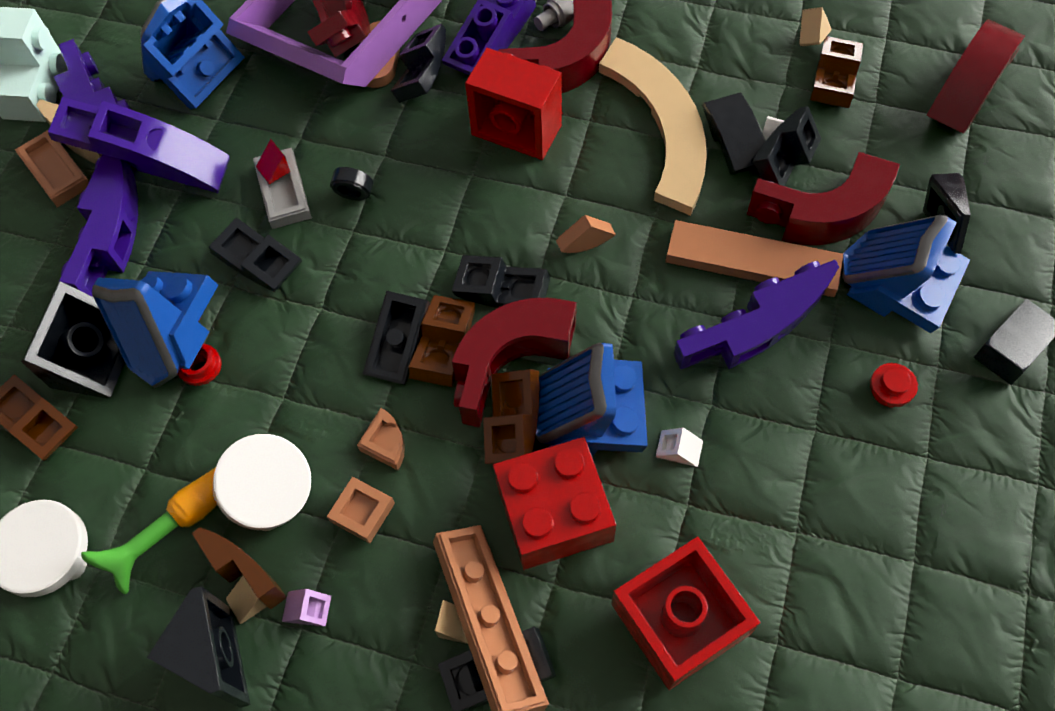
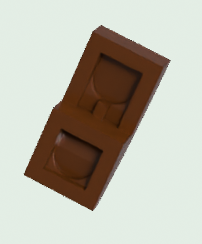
[810,36,863,108]
[409,295,475,387]
[483,369,540,464]
[0,374,78,461]
[192,527,287,609]

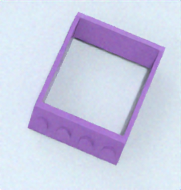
[226,0,442,87]

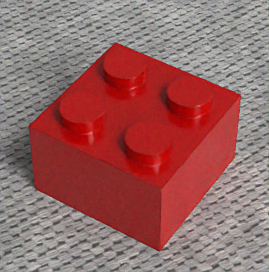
[465,47,562,160]
[493,436,617,570]
[611,536,761,690]

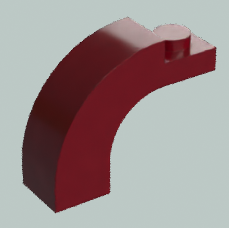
[308,0,370,58]
[499,0,612,93]
[926,19,1025,133]
[747,152,900,245]
[452,298,577,427]

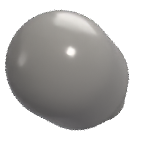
[534,0,573,31]

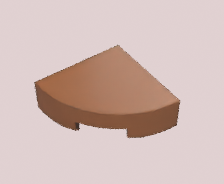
[556,215,616,253]
[357,408,405,470]

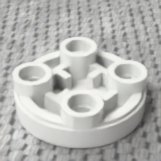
[213,434,311,531]
[0,500,88,597]

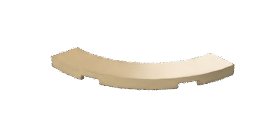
[599,37,707,216]

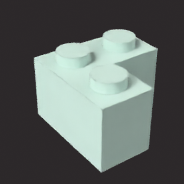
[0,7,68,122]

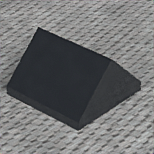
[21,281,125,399]
[147,586,251,708]

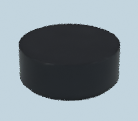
[330,167,373,201]

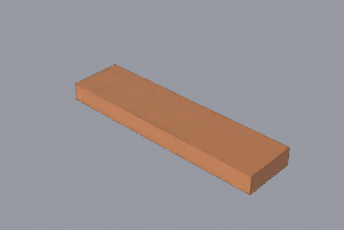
[666,220,843,297]
[433,525,549,711]

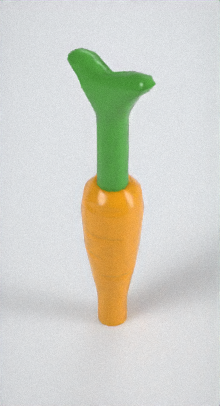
[81,467,217,594]

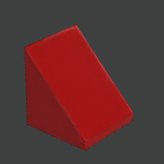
[256,139,291,184]

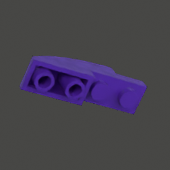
[442,0,536,75]
[53,39,137,169]
[48,97,230,193]
[59,154,138,297]
[674,259,839,370]

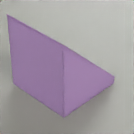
[282,589,331,627]

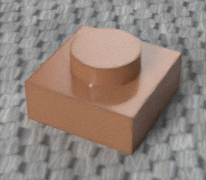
[327,477,395,543]

